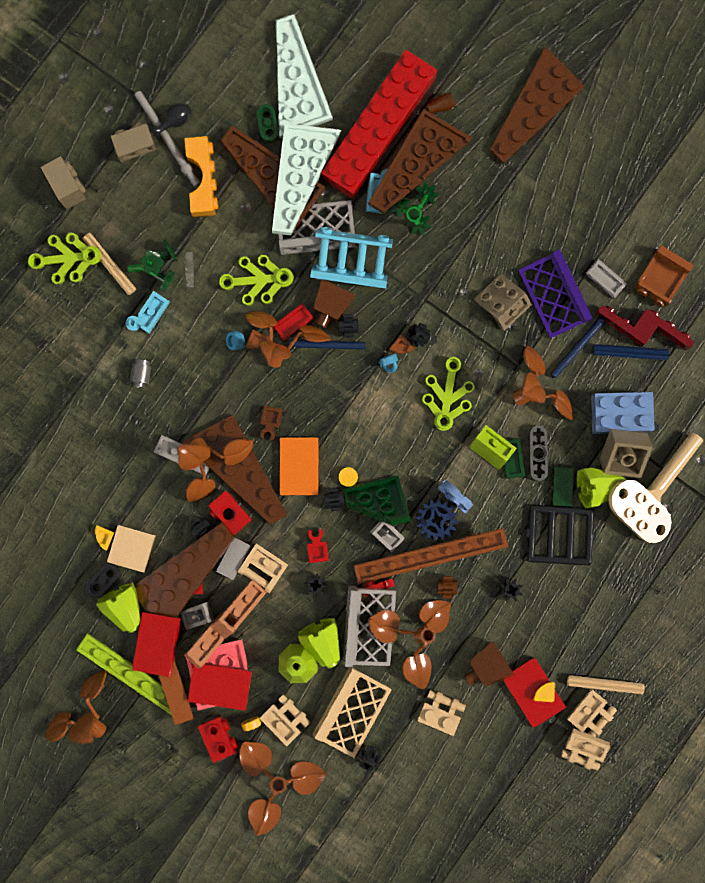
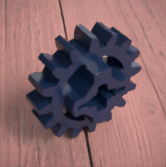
[416,499,458,541]

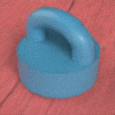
[226,331,246,350]
[379,354,398,373]

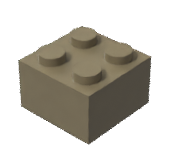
[41,156,86,209]
[599,429,653,478]

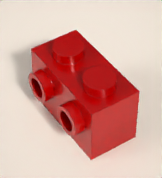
[198,715,238,763]

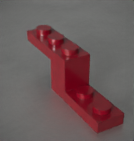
[595,305,694,351]

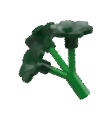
[128,239,178,292]

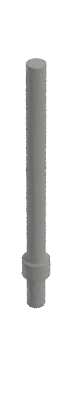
[135,91,201,187]

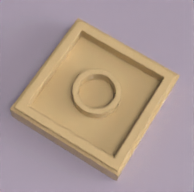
[107,525,156,573]

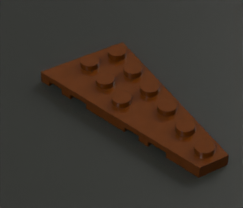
[490,47,585,164]
[368,109,472,214]
[221,126,325,234]
[183,415,288,525]
[134,522,235,618]

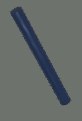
[550,317,606,378]
[289,340,365,350]

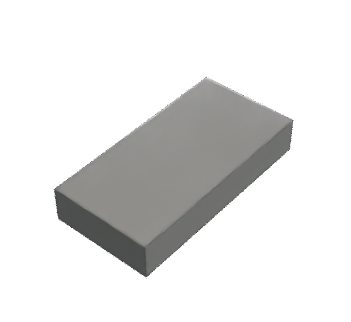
[585,259,627,299]
[216,537,251,580]

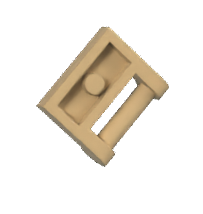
[237,544,288,594]

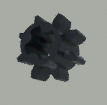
[339,314,359,338]
[407,323,430,347]
[324,488,345,512]
[190,517,214,540]
[304,573,328,597]
[500,579,523,602]
[356,745,382,770]

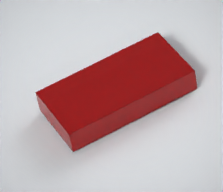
[273,303,314,341]

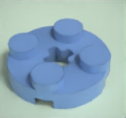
[437,480,473,514]

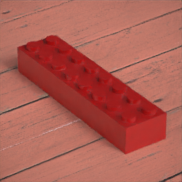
[321,50,437,199]

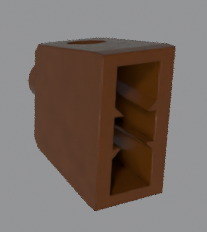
[313,279,355,328]
[464,641,514,687]

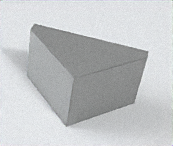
[370,521,405,552]
[180,602,214,630]

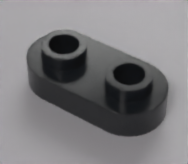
[86,564,120,597]

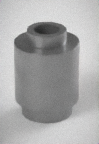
[130,359,151,388]

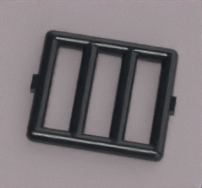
[526,505,596,566]

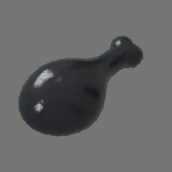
[151,103,192,137]

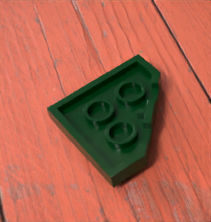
[342,475,410,526]

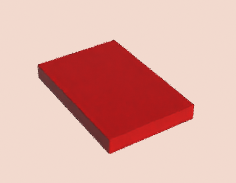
[132,612,181,677]
[503,657,566,728]
[188,664,252,711]

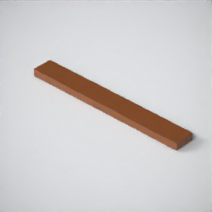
[353,528,508,584]

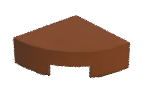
[245,330,269,349]
[389,335,415,354]

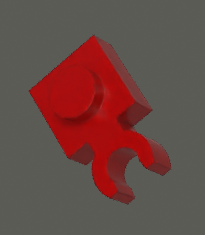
[307,529,329,563]
[363,578,395,596]

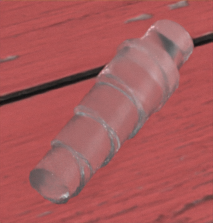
[184,252,195,288]

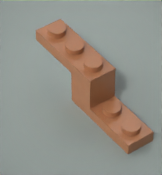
[184,579,267,669]

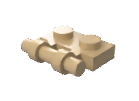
[567,689,617,737]
[417,690,466,736]
[260,694,310,746]
[561,729,610,771]

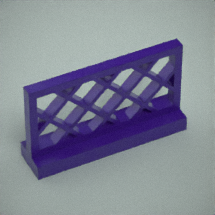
[518,249,593,339]

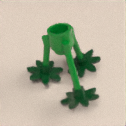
[389,182,440,235]

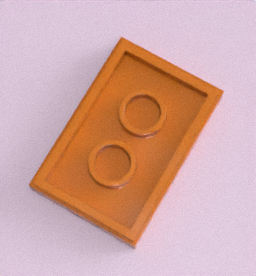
[280,438,319,495]

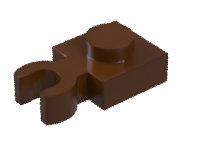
[260,406,283,441]

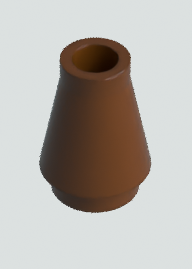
[427,92,456,114]

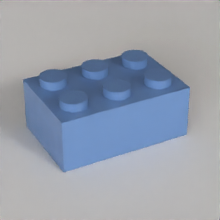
[591,392,655,434]

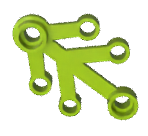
[28,233,101,285]
[219,255,293,306]
[422,357,475,431]

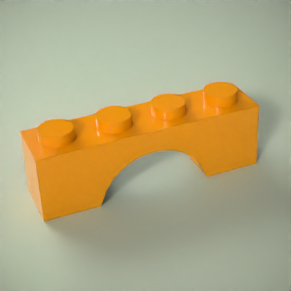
[185,136,218,217]

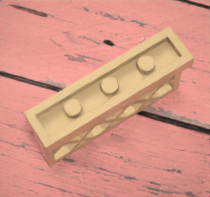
[313,667,392,758]

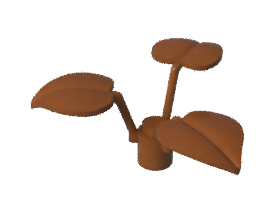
[245,311,331,368]
[513,346,573,421]
[178,438,253,502]
[369,600,451,689]
[45,671,107,743]
[240,742,326,835]

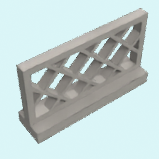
[279,200,356,255]
[342,586,396,667]

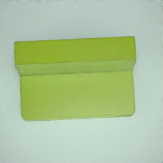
[469,425,516,470]

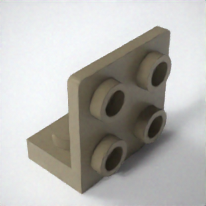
[474,274,532,331]

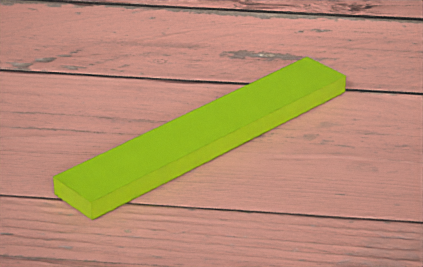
[76,634,171,714]

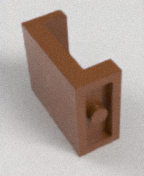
[634,245,694,307]

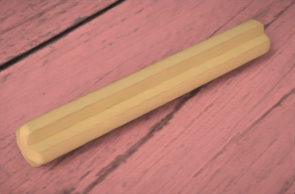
[83,233,136,295]
[567,675,644,694]

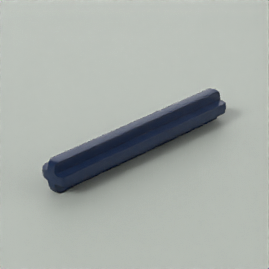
[593,344,669,360]

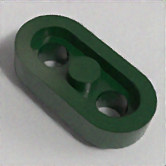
[257,104,279,143]

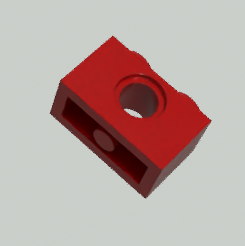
[209,491,252,535]

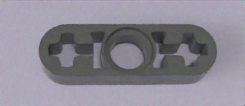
[529,425,548,481]

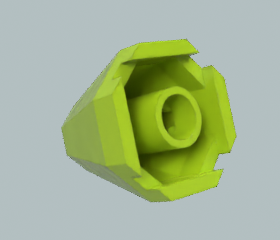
[576,468,625,508]
[96,582,141,633]
[298,618,340,668]
[279,644,318,683]

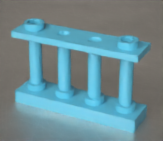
[310,227,393,288]

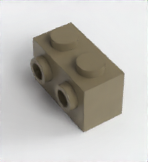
[111,123,157,162]

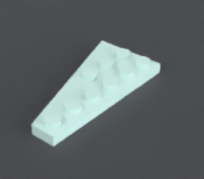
[276,14,333,139]
[272,124,341,235]

